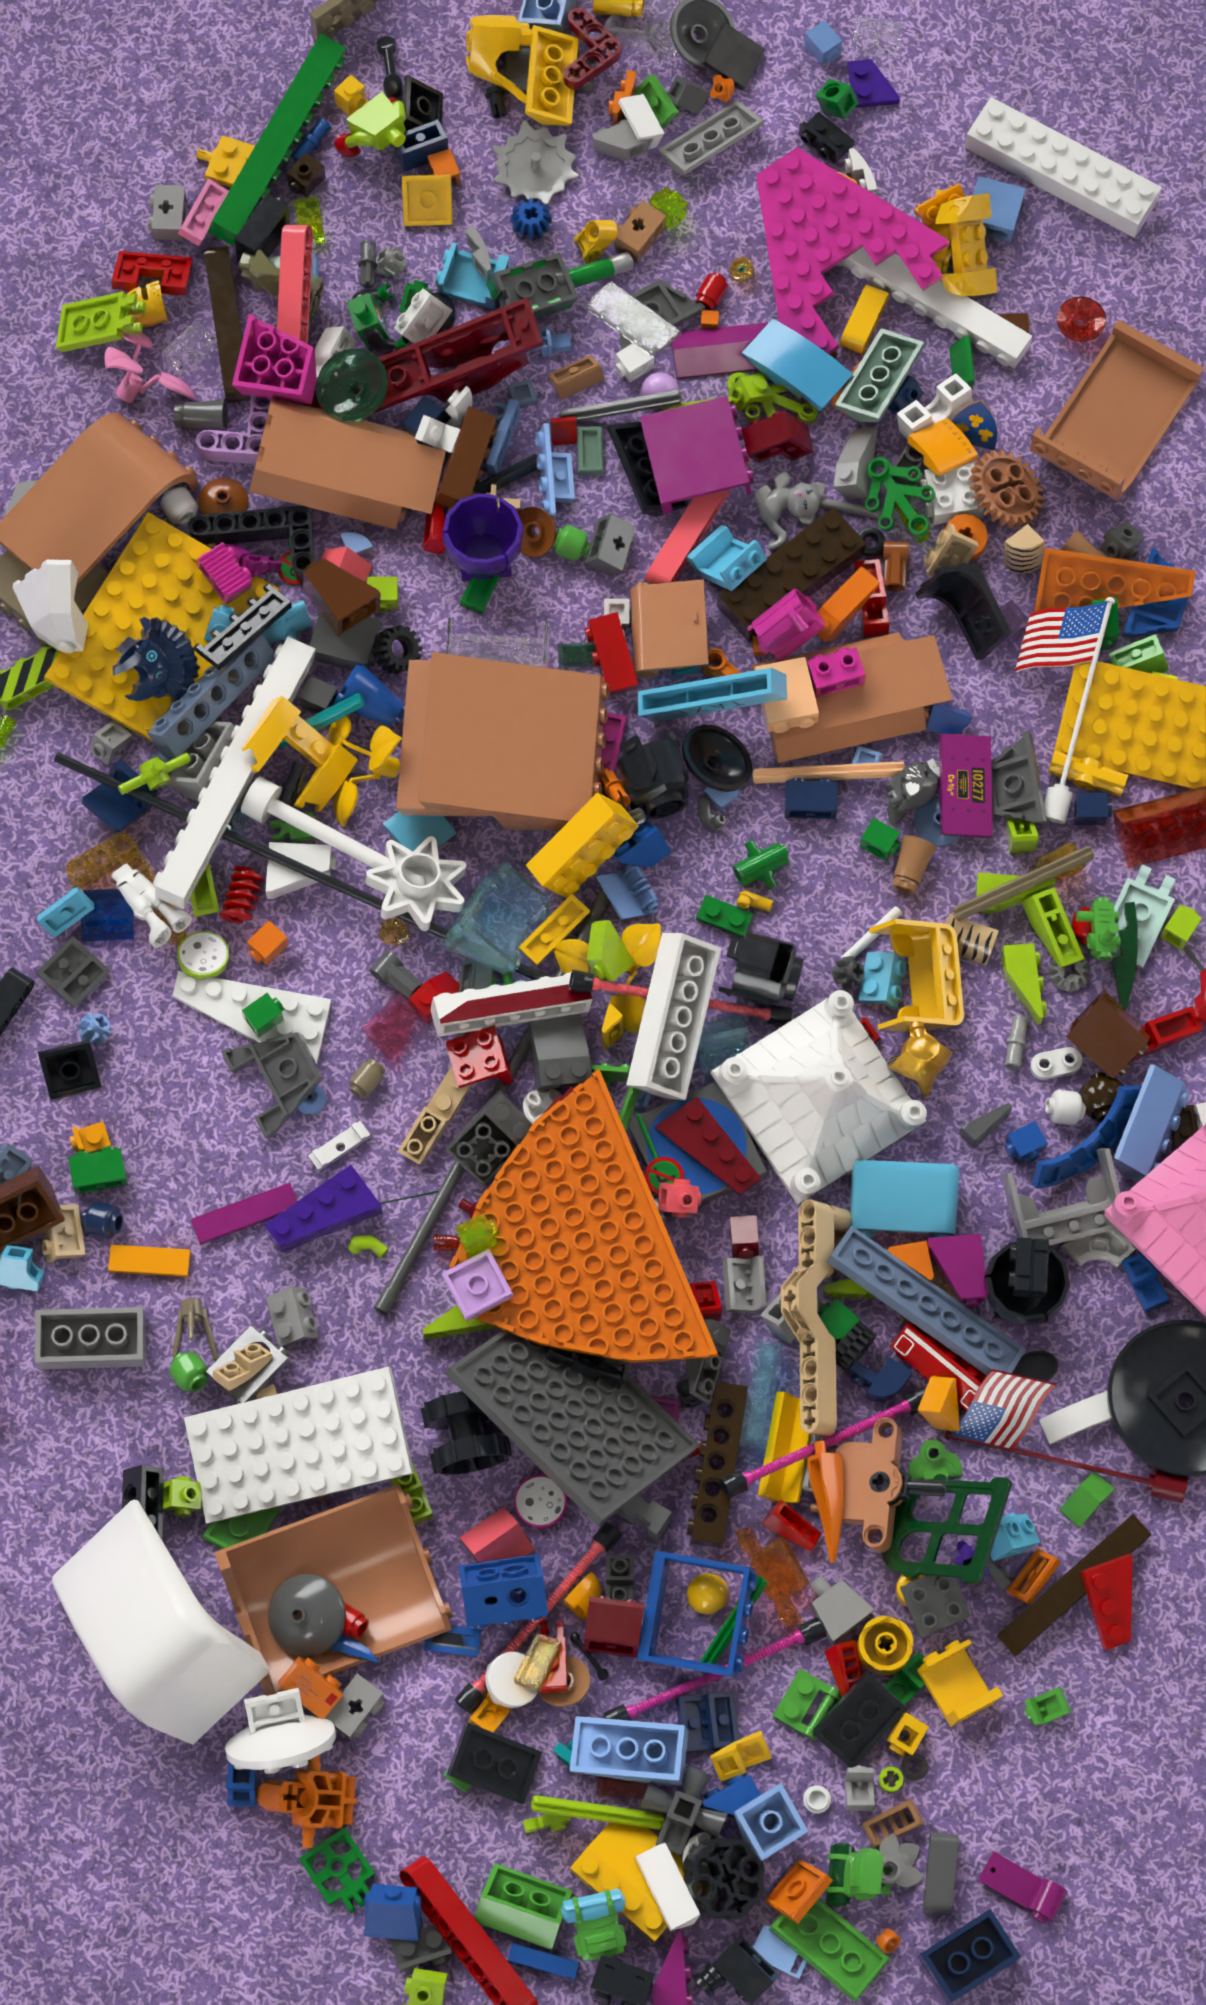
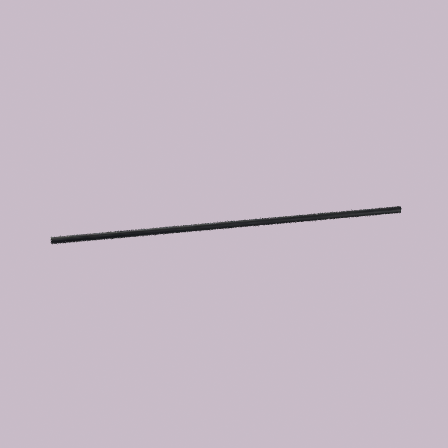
[54,752,548,980]

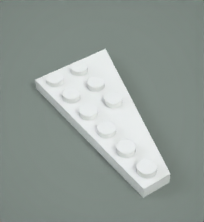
[173,971,331,1065]

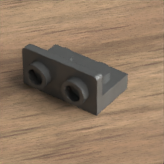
[390,1925,453,1975]

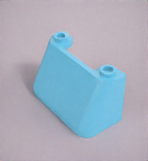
[849,1160,959,1238]

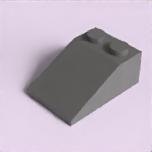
[528,1014,592,1091]

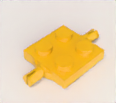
[196,135,255,188]

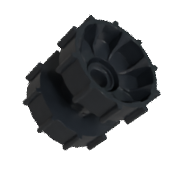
[421,1391,512,1476]

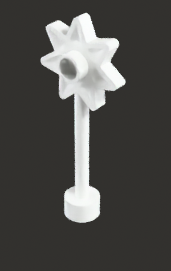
[241,776,466,931]

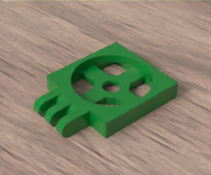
[298,1827,376,1914]

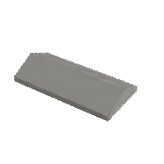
[659,100,764,174]

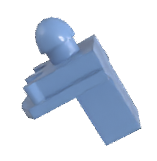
[531,326,571,357]

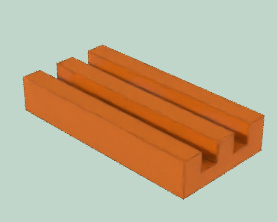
[1007,1548,1061,1606]

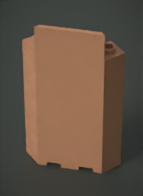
[249,397,446,529]
[751,632,953,763]

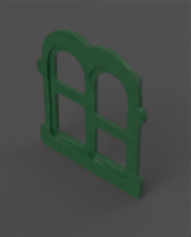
[882,1474,1012,1584]

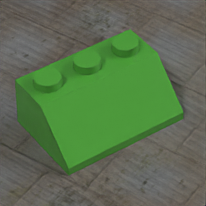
[474,1863,573,1949]

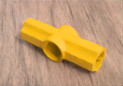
[1048,751,1128,797]

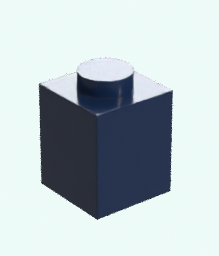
[1074,792,1112,825]

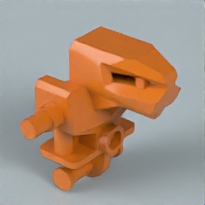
[256,1754,358,1848]

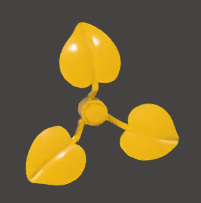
[327,715,402,828]
[554,923,661,1034]

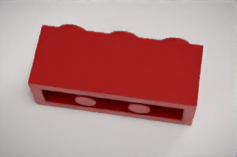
[584,612,639,696]

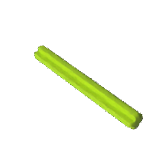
[531,1795,664,1830]

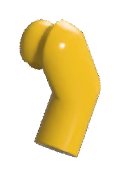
[736,890,774,913]

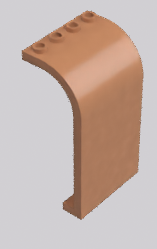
[1030,320,1204,501]
[0,412,200,596]

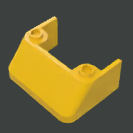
[869,919,964,1032]

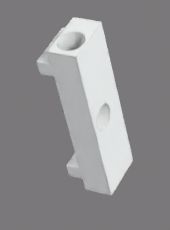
[308,1121,371,1172]

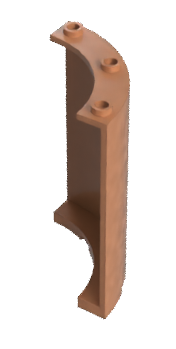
[214,1484,453,1696]

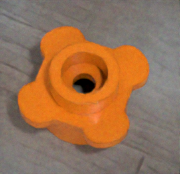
[710,75,735,102]

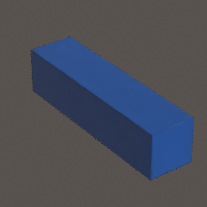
[508,1943,580,1980]

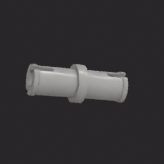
[1004,1016,1029,1070]

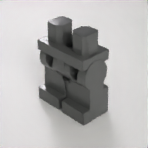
[612,1495,672,1545]

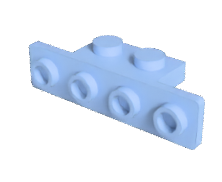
[535,423,575,519]

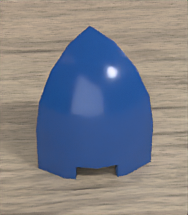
[926,703,973,734]

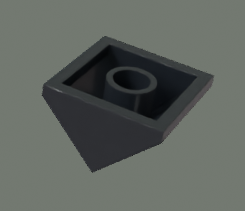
[403,75,443,131]
[38,1040,101,1100]

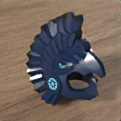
[112,617,201,703]

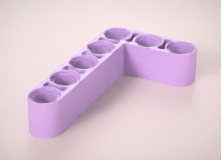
[196,396,271,464]

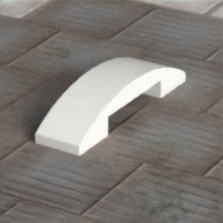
[1039,1391,1111,1445]

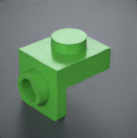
[1025,1687,1072,1726]

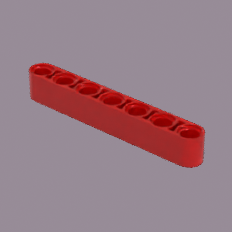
[399,1856,538,2005]

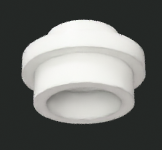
[803,1786,831,1814]

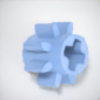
[77,1012,111,1046]

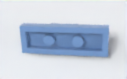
[480,399,521,476]

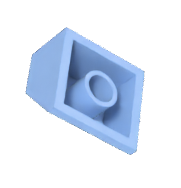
[734,1783,809,1861]

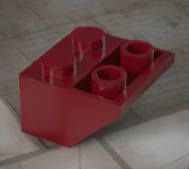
[583,1596,644,1658]

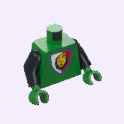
[347,283,410,351]

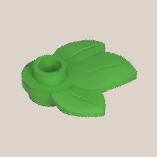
[908,1439,962,1479]

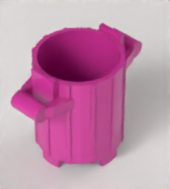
[747,589,825,663]

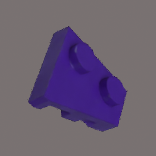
[847,59,900,108]

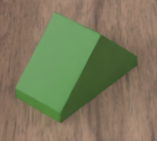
[1059,1472,1115,1528]

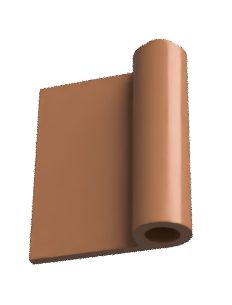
[630,579,709,679]

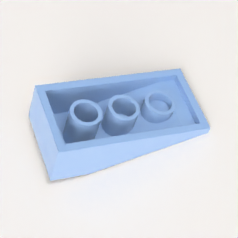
[570,1716,689,1787]

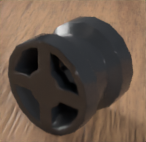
[676,1379,704,1408]
[692,1962,727,1998]

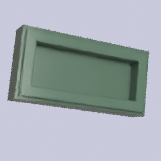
[577,426,603,475]

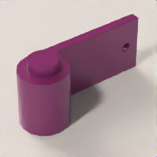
[977,1851,1068,1924]

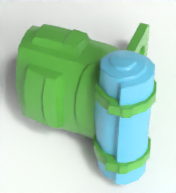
[561,1888,627,1962]

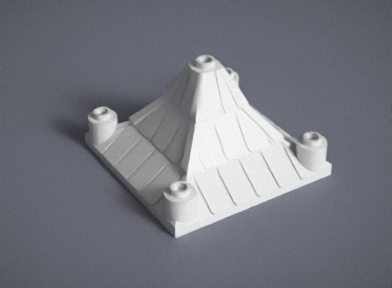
[710,990,927,1205]

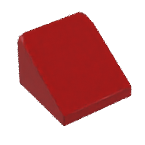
[551,416,577,446]

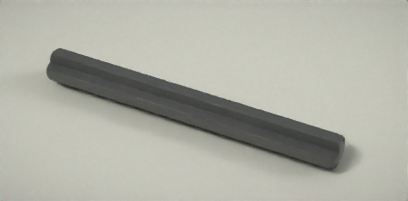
[559,390,682,422]

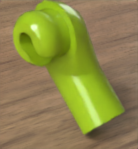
[348,1235,389,1259]

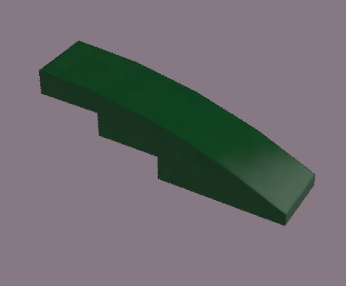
[1112,902,1138,1011]

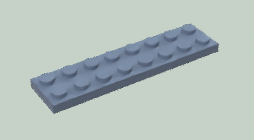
[827,1226,1026,1375]

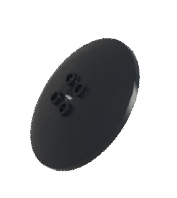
[1107,1320,1206,1477]

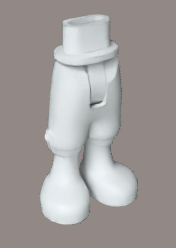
[112,864,192,948]

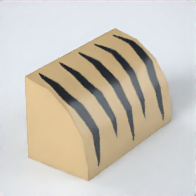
[1004,524,1044,574]
[946,914,999,966]

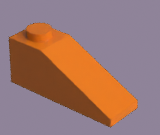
[816,567,881,642]

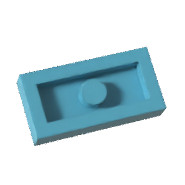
[37,887,95,938]

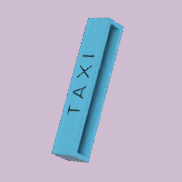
[638,668,787,722]

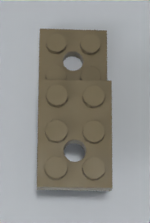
[310,0,376,41]

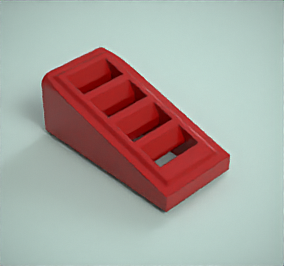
[423,496,446,554]
[762,1499,822,1551]
[824,1640,863,1697]

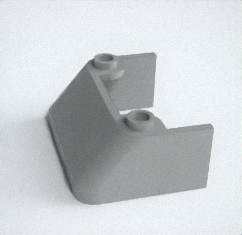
[1000,1148,1120,1245]

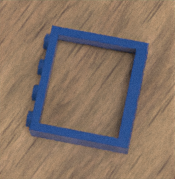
[637,1550,758,1677]

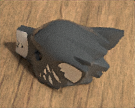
[886,759,940,826]

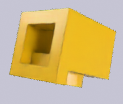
[334,75,369,116]
[885,1712,929,1757]

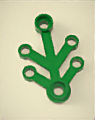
[865,457,936,537]

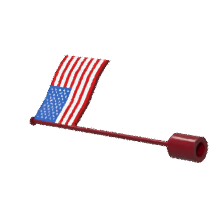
[945,1369,1188,1503]

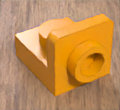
[69,1121,111,1153]

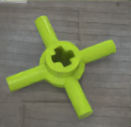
[118,753,191,795]

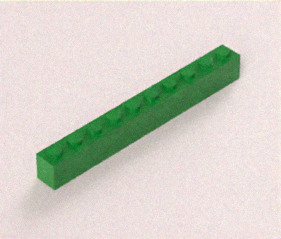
[207,33,346,246]

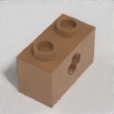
[614,200,667,262]

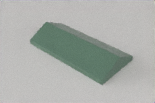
[835,328,925,422]

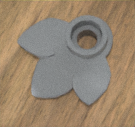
[879,1834,923,1887]

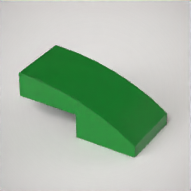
[884,1652,925,1705]

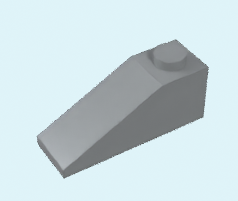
[833,427,878,499]

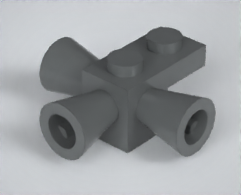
[640,1766,728,1856]

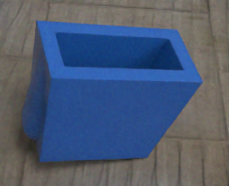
[364,1884,423,1941]

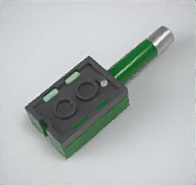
[486,252,634,319]

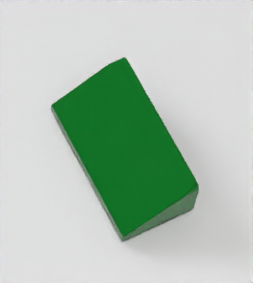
[949,335,975,390]

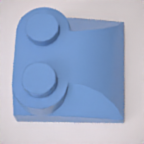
[518,0,576,32]

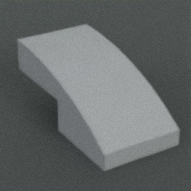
[465,225,491,282]

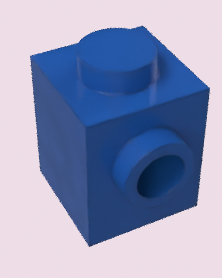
[1004,1121,1048,1164]

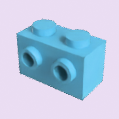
[990,1512,1040,1561]

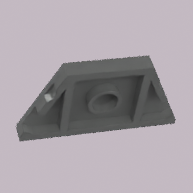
[618,279,705,350]
[991,730,1047,825]

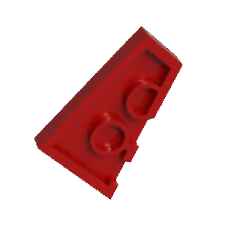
[1080,1554,1133,1650]

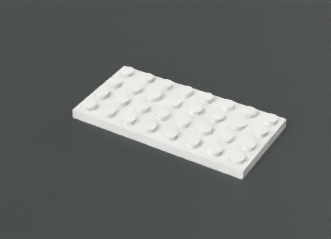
[184,1367,414,1524]

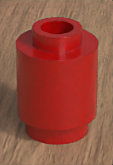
[695,273,728,311]
[342,1602,369,1639]

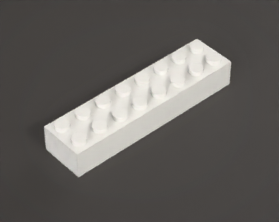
[964,97,1162,238]

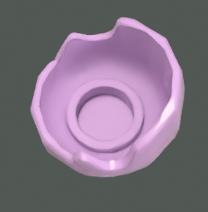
[639,372,680,411]

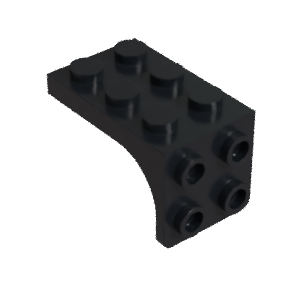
[915,563,1012,660]

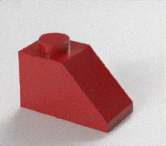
[409,971,460,1025]

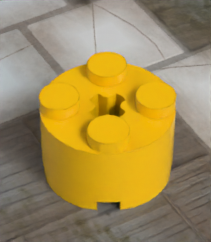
[857,1616,913,1676]

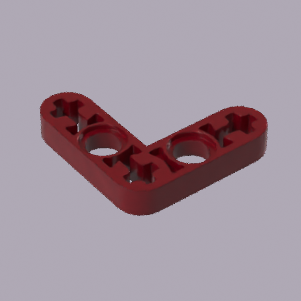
[563,8,622,89]

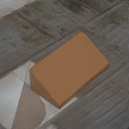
[547,355,605,400]

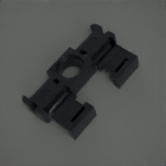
[545,1346,629,1389]

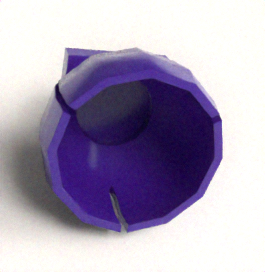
[442,493,524,581]

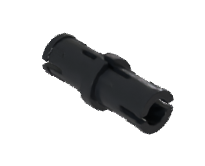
[279,761,309,807]

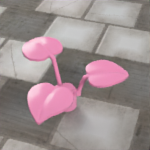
[104,332,196,403]

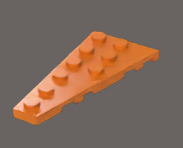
[1034,547,1196,612]

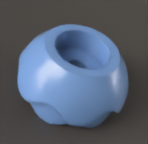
[297,1085,327,1114]

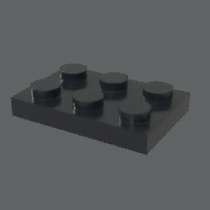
[811,1671,908,1768]
[447,1722,542,1804]

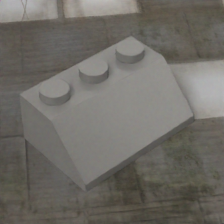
[165,721,235,801]

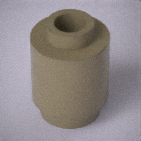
[348,1058,386,1098]

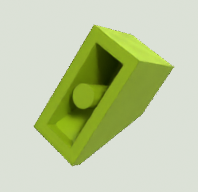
[587,920,635,981]

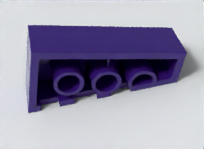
[264,1165,383,1253]

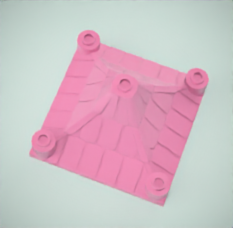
[1103,1123,1206,1317]

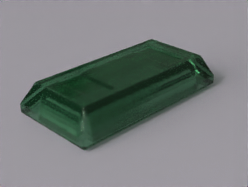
[557,642,595,668]

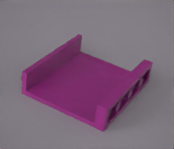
[640,396,754,515]

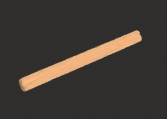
[753,762,905,784]

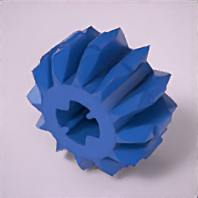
[510,197,552,241]

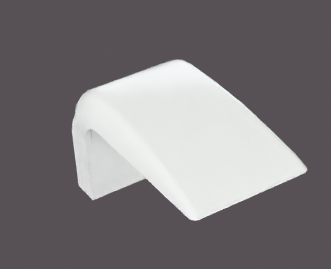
[52,1500,271,1745]

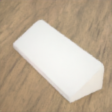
[635,1843,700,1931]

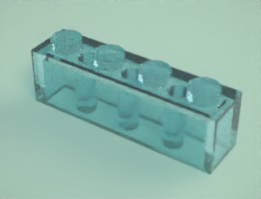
[738,1339,783,1454]

